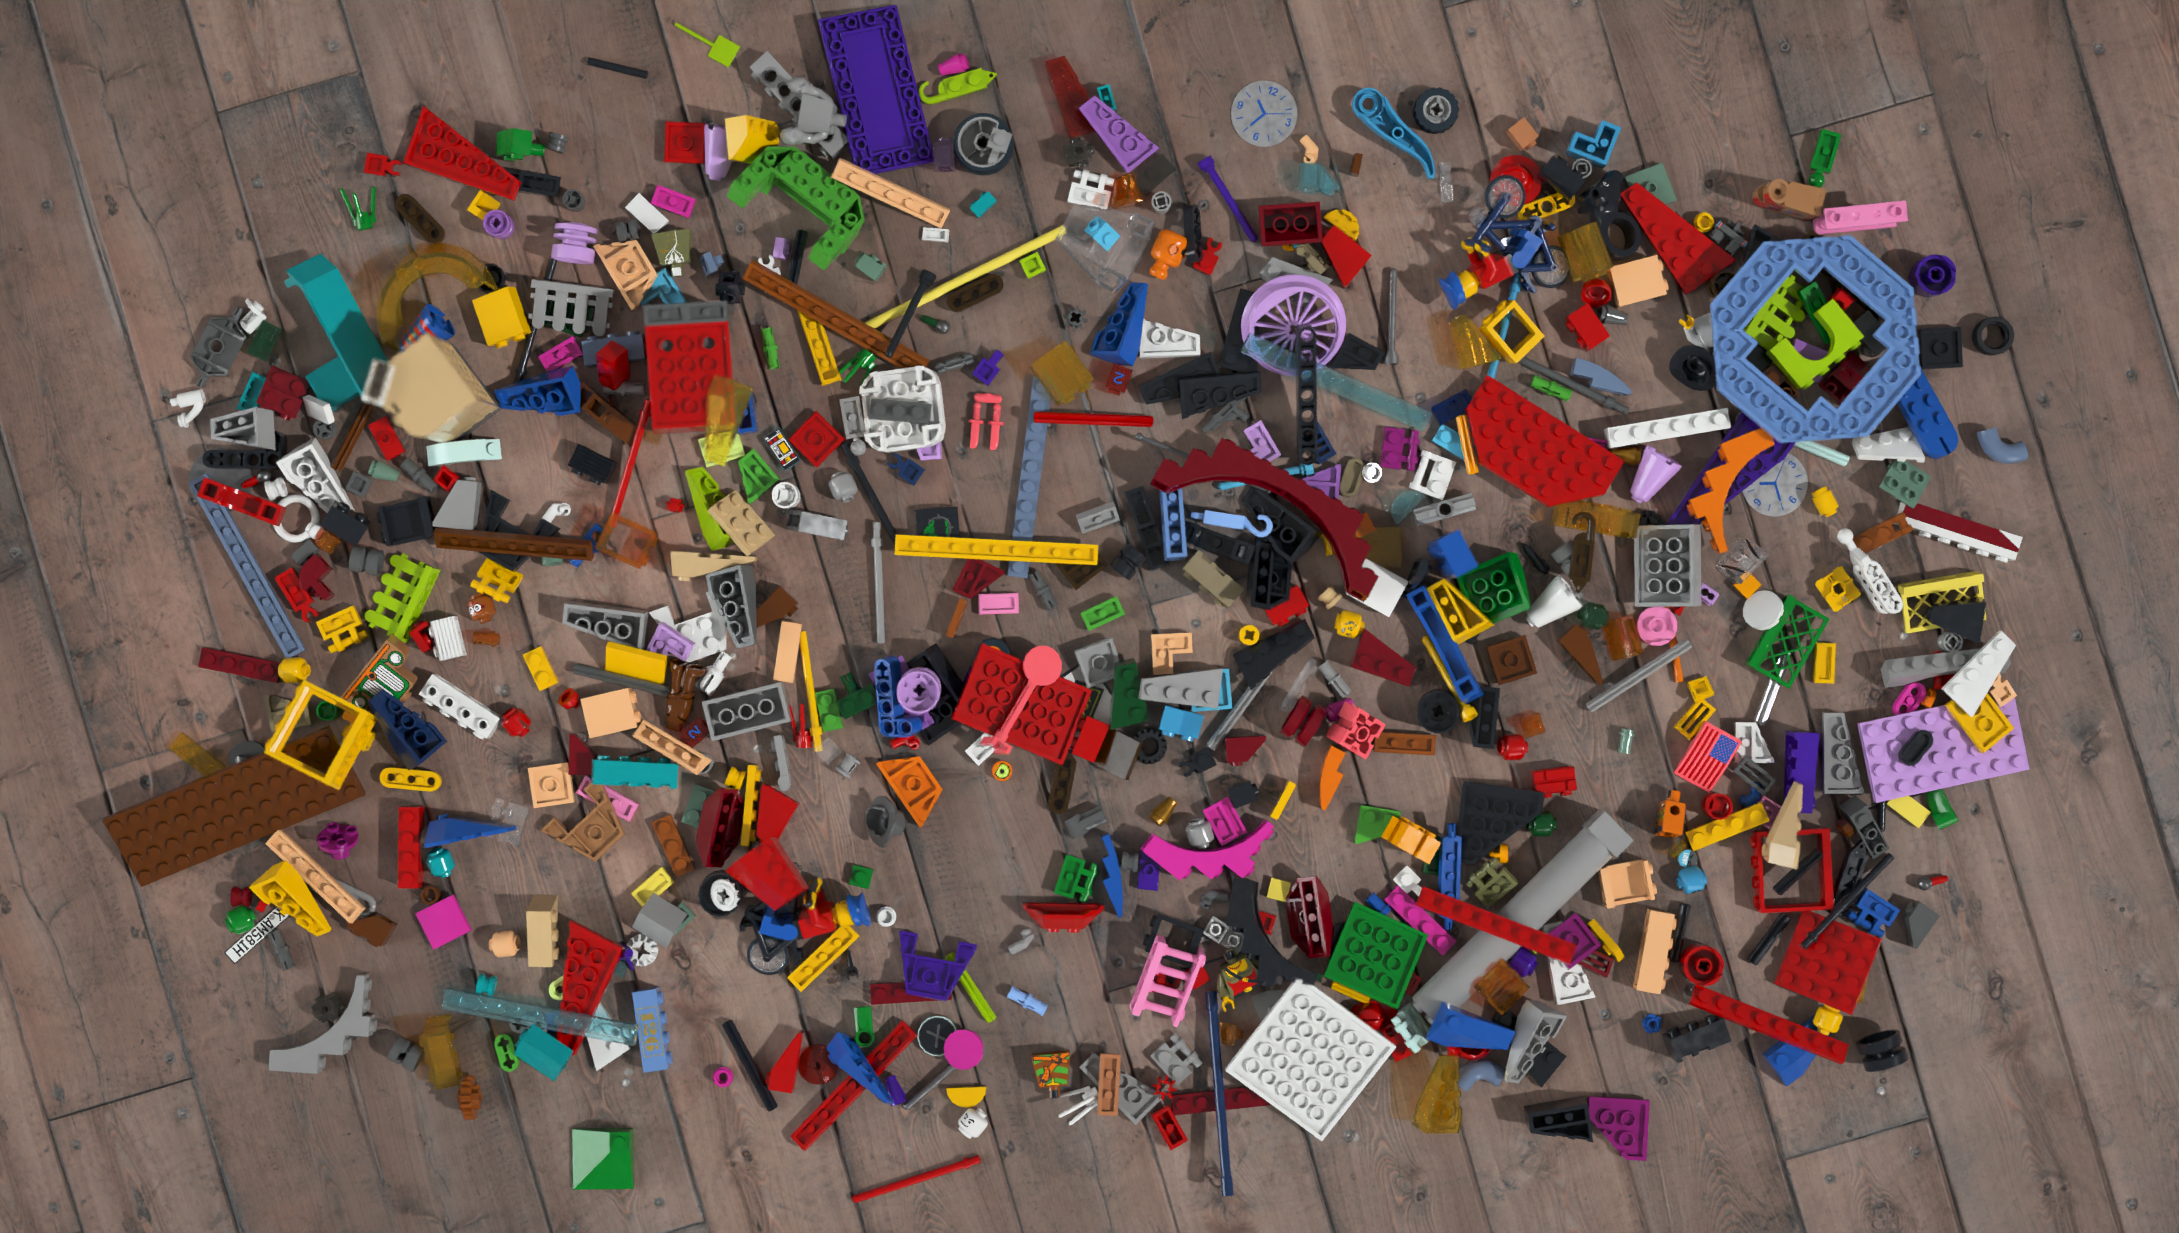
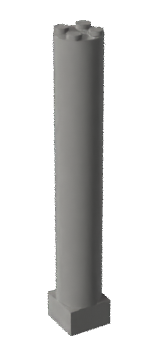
[1410,809,1634,1025]

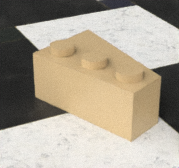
[526,894,559,967]

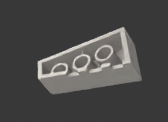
[562,601,649,650]

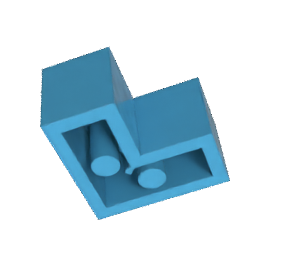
[1565,120,1621,169]
[1158,705,1204,742]

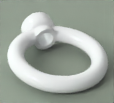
[273,494,324,543]

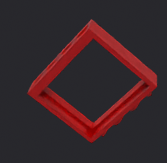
[1750,827,1834,913]

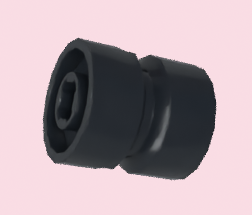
[1109,543,1147,581]

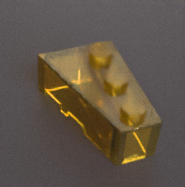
[419,1014,462,1090]

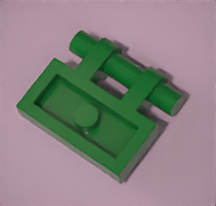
[1054,854,1099,903]

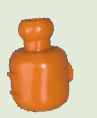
[1149,229,1187,280]

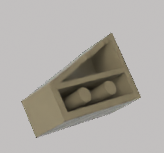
[1182,550,1244,608]

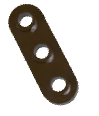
[395,194,445,244]
[947,274,1004,313]
[1048,754,1076,814]

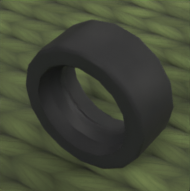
[1972,316,2015,356]

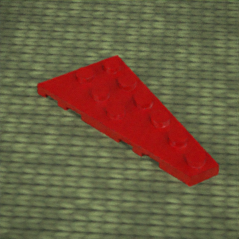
[403,106,521,201]
[1621,182,1736,295]

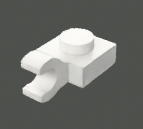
[1393,865,1422,897]

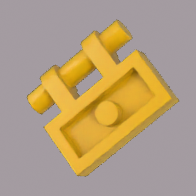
[470,558,523,603]
[316,606,369,653]

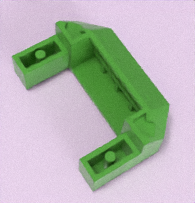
[727,147,865,271]

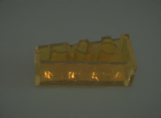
[1550,501,1640,539]

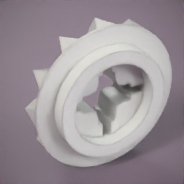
[710,878,740,911]
[626,934,658,966]

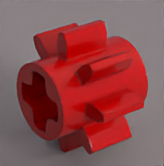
[1152,1075,1178,1100]

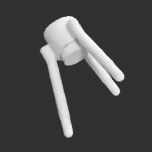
[1058,1085,1098,1125]

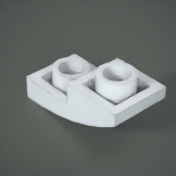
[1203,916,1244,955]

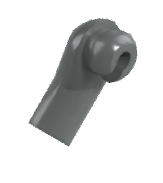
[1200,889,1229,909]

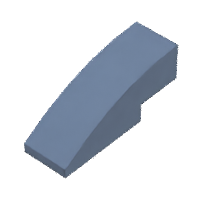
[1570,358,1632,396]

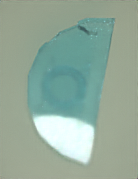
[1390,491,1425,525]

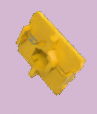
[1815,566,1861,612]

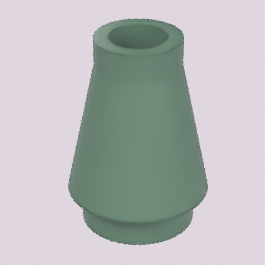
[368,459,400,482]

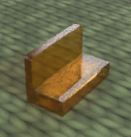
[1602,614,1643,661]

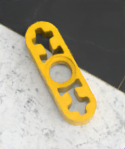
[1518,193,1575,220]

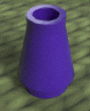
[884,1075,906,1107]

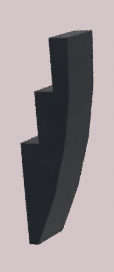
[505,169,561,197]
[1124,486,1170,572]

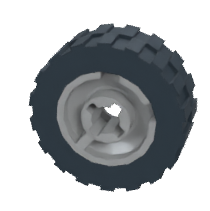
[1413,87,1459,134]

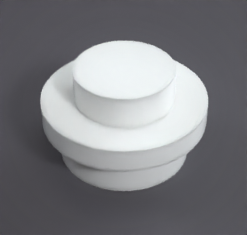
[1362,462,1382,483]
[876,906,897,927]

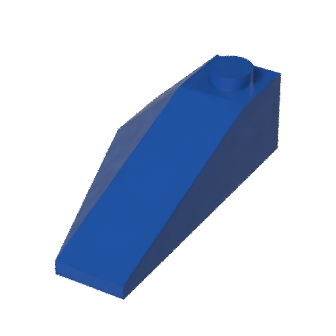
[1089,282,1148,366]
[494,366,581,416]
[424,814,516,848]
[1426,1001,1515,1050]
[1762,1015,1832,1087]

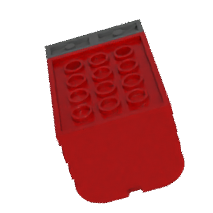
[644,301,736,434]

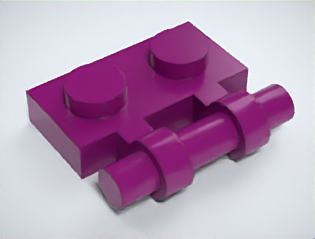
[1380,427,1420,471]

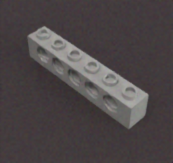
[749,51,849,160]

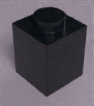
[1227,780,1259,809]

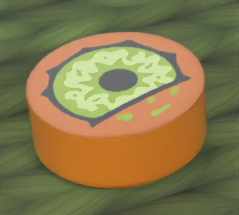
[992,761,1012,781]

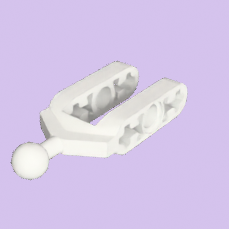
[1837,528,1903,614]

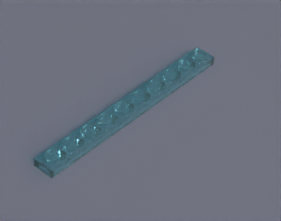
[1241,333,1432,432]
[442,988,639,1046]

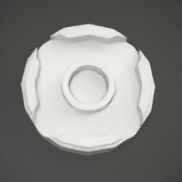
[1743,590,1784,630]

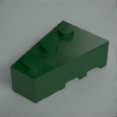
[1109,658,1150,730]

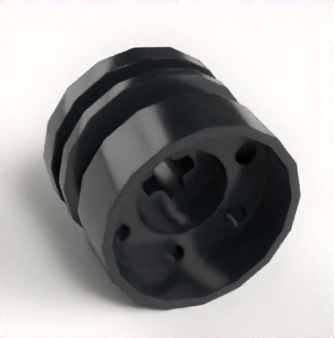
[1417,689,1460,734]
[698,870,743,917]

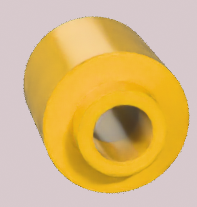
[1811,486,1839,517]

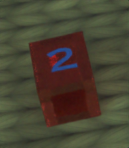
[1105,363,1133,396]
[679,717,710,748]

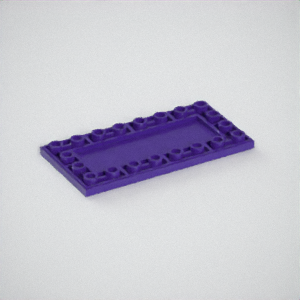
[818,5,935,174]

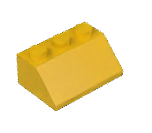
[725,115,780,164]

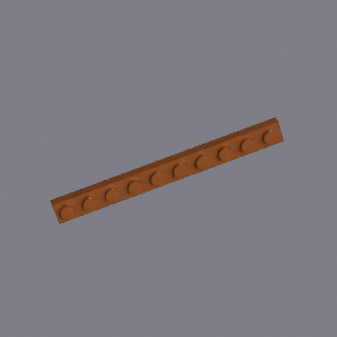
[742,260,930,369]

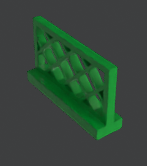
[1745,594,1830,689]

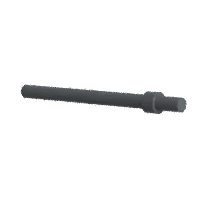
[1519,356,1629,415]

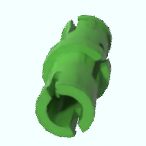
[760,327,780,370]
[1530,375,1572,402]

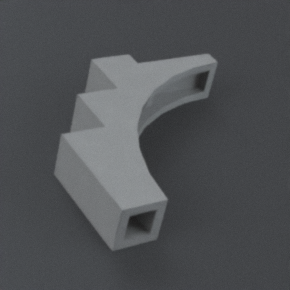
[268,973,377,1074]

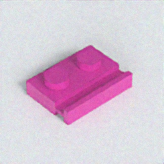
[1203,797,1247,846]

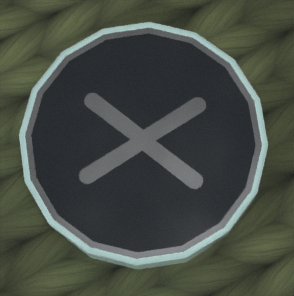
[917,1015,957,1056]

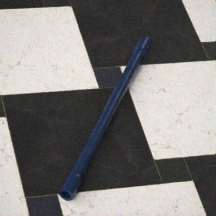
[1205,991,1234,1196]

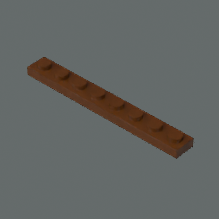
[433,527,594,561]

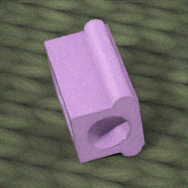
[772,237,791,261]
[1701,582,1719,607]

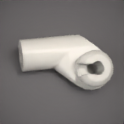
[542,503,571,523]

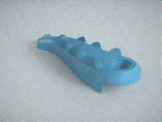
[1352,87,1435,179]

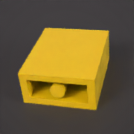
[472,286,531,349]

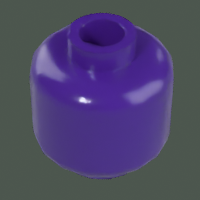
[1507,947,1538,978]

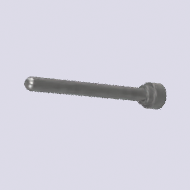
[1383,268,1399,365]
[903,1064,957,1110]

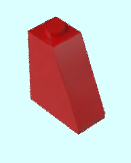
[1320,225,1372,289]
[756,783,800,843]

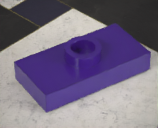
[1137,850,1160,891]

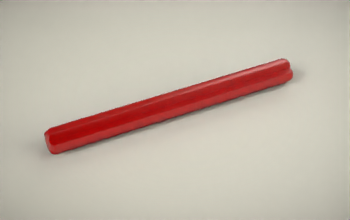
[1033,412,1153,427]

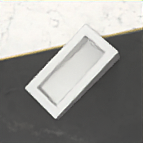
[922,227,949,243]

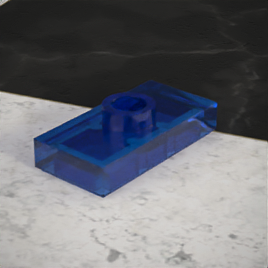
[1430,389,1472,426]

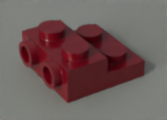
[256,365,310,421]

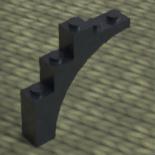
[1226,878,1323,988]

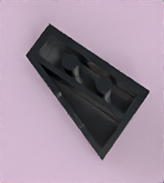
[1662,1014,1731,1063]
[1524,1096,1593,1142]

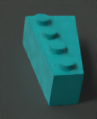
[591,755,678,789]

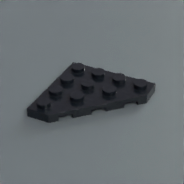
[1456,781,1545,864]

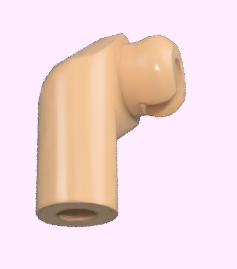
[1300,135,1319,165]

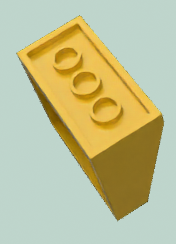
[264,680,377,790]

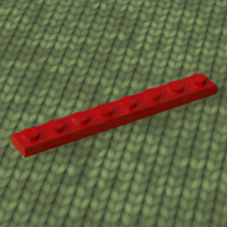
[1416,886,1577,965]
[1689,985,1849,1065]
[790,1020,918,1151]

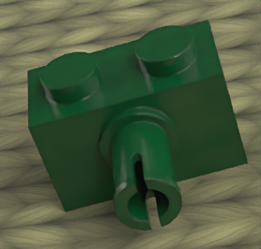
[836,672,877,720]

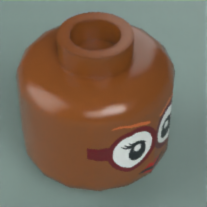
[467,593,496,624]

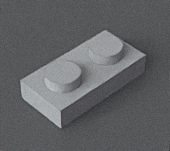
[1076,501,1120,534]

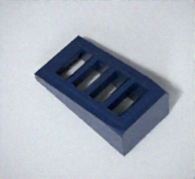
[1302,421,1336,465]

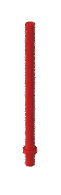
[608,399,651,527]
[852,1155,981,1204]

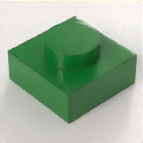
[849,864,874,889]

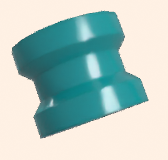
[476,973,497,996]

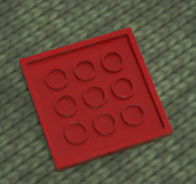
[1774,911,1882,1015]

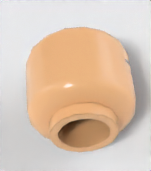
[489,930,521,958]

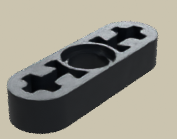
[1183,204,1203,263]

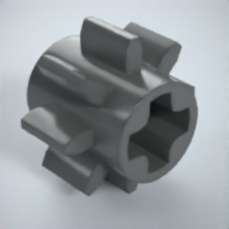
[1063,306,1088,331]

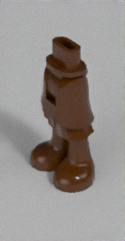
[665,658,706,732]

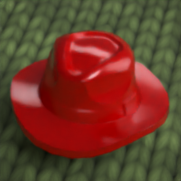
[1490,155,1542,206]

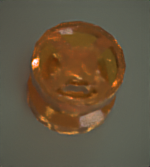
[315,529,342,554]

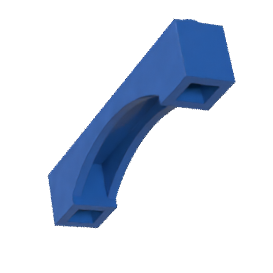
[1406,585,1484,704]

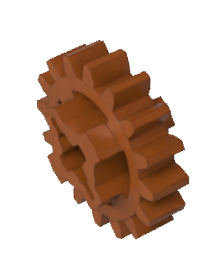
[457,1075,483,1120]

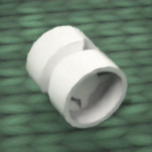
[772,482,801,509]

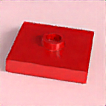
[664,121,705,164]
[788,411,845,468]

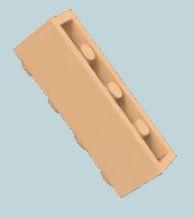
[1633,908,1677,994]

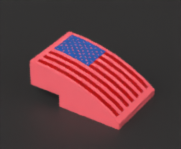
[1673,721,1742,793]

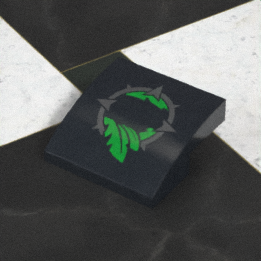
[915,507,960,538]

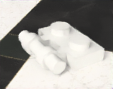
[1067,169,1115,212]

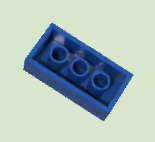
[1427,530,1478,579]

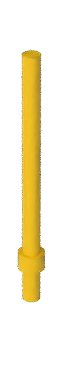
[800,631,823,752]

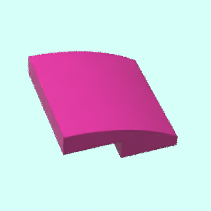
[415,894,472,950]

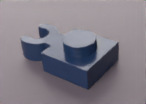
[887,453,925,486]

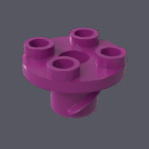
[317,822,359,860]

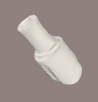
[695,650,732,696]

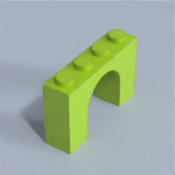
[1765,299,1864,390]

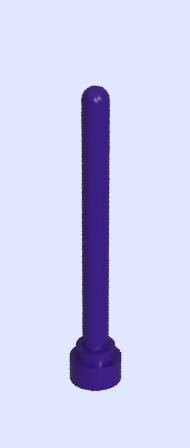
[1197,155,1258,242]

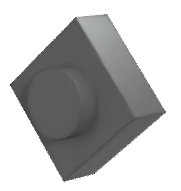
[345,471,374,498]

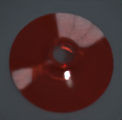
[798,1044,838,1085]

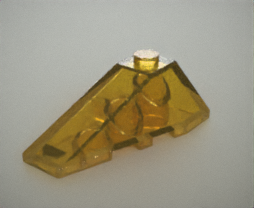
[1412,1055,1462,1134]

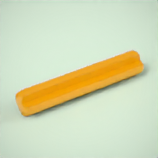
[1456,415,1478,475]

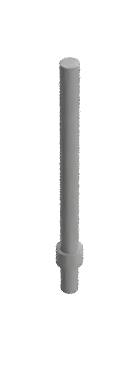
[871,522,885,643]

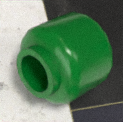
[224,905,257,935]

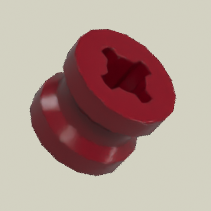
[230,886,252,907]

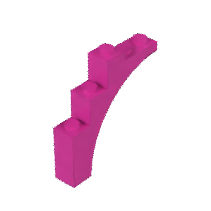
[1140,819,1274,880]

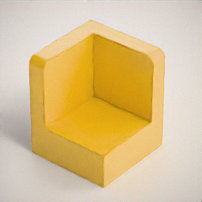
[467,190,500,220]

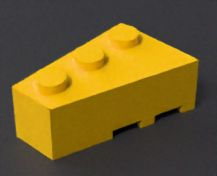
[1427,579,1494,644]

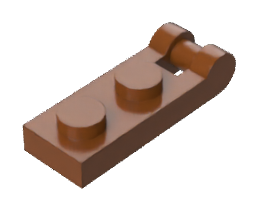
[1853,512,1914,554]

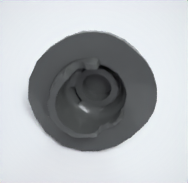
[865,796,906,848]

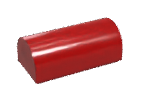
[1150,1105,1188,1151]

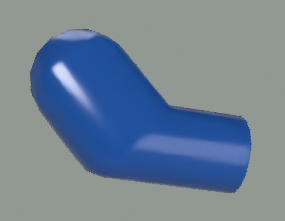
[1739,782,1763,808]

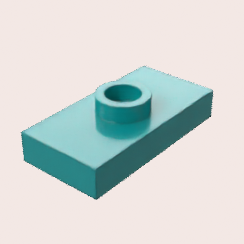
[236,372,266,411]

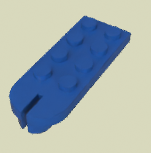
[1896,365,1958,460]

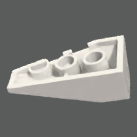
[276,437,355,513]

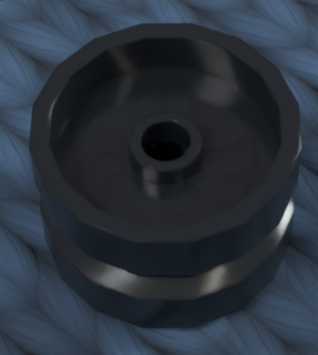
[1856,1029,1909,1072]

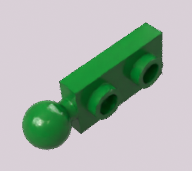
[1808,129,1842,188]

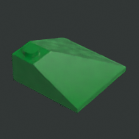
[1457,552,1531,624]
[572,1128,634,1190]

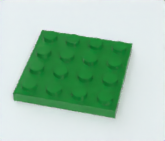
[1323,902,1428,1010]

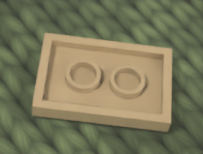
[708,490,775,557]

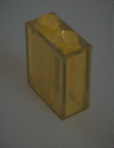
[1557,222,1613,283]
[1030,340,1094,406]

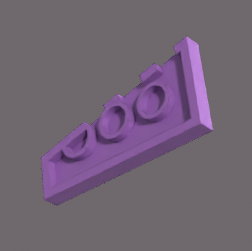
[1078,96,1159,173]

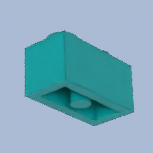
[1097,84,1117,111]
[970,191,997,219]

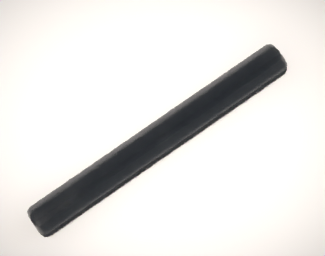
[722,1020,778,1112]

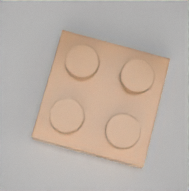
[528,762,575,808]

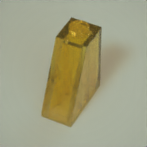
[1449,314,1502,370]

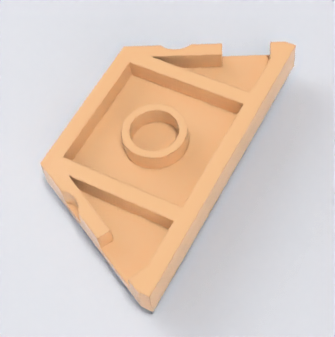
[593,240,658,312]

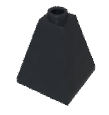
[1926,597,1986,643]

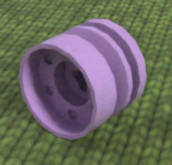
[551,222,598,265]
[897,667,941,714]

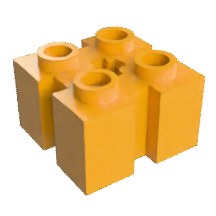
[1381,816,1441,864]

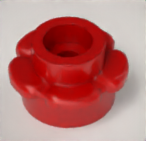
[665,498,685,513]

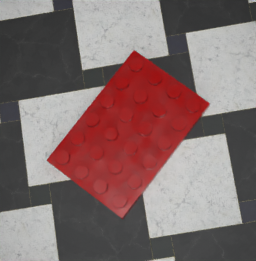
[951,644,1092,765]

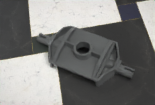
[190,306,249,388]

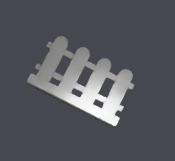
[528,278,615,336]

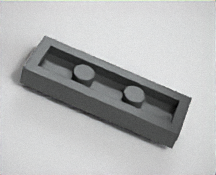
[869,399,932,424]

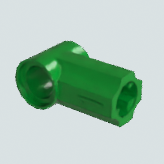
[854,1006,875,1047]

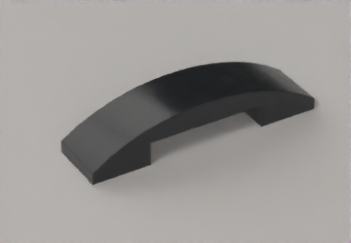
[1185,520,1256,565]

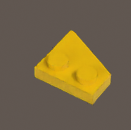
[1587,918,1625,963]

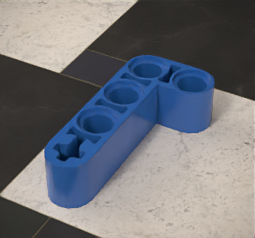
[874,655,923,737]

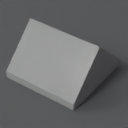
[632,893,688,948]

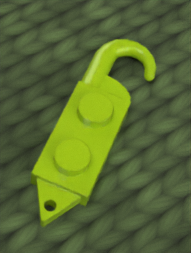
[918,68,997,105]

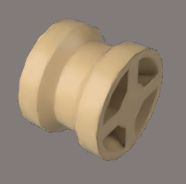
[1317,584,1343,610]

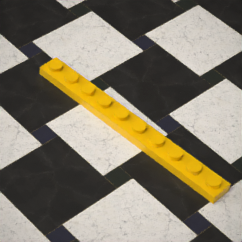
[895,535,1098,565]

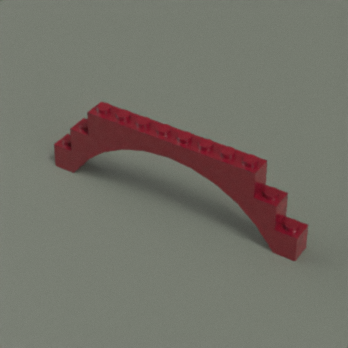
[1150,438,1379,602]

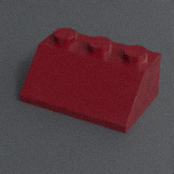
[1258,201,1323,247]

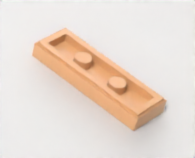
[773,620,803,683]

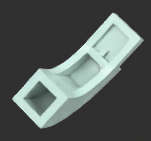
[426,439,502,466]

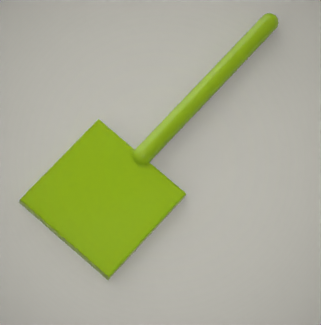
[674,22,740,68]

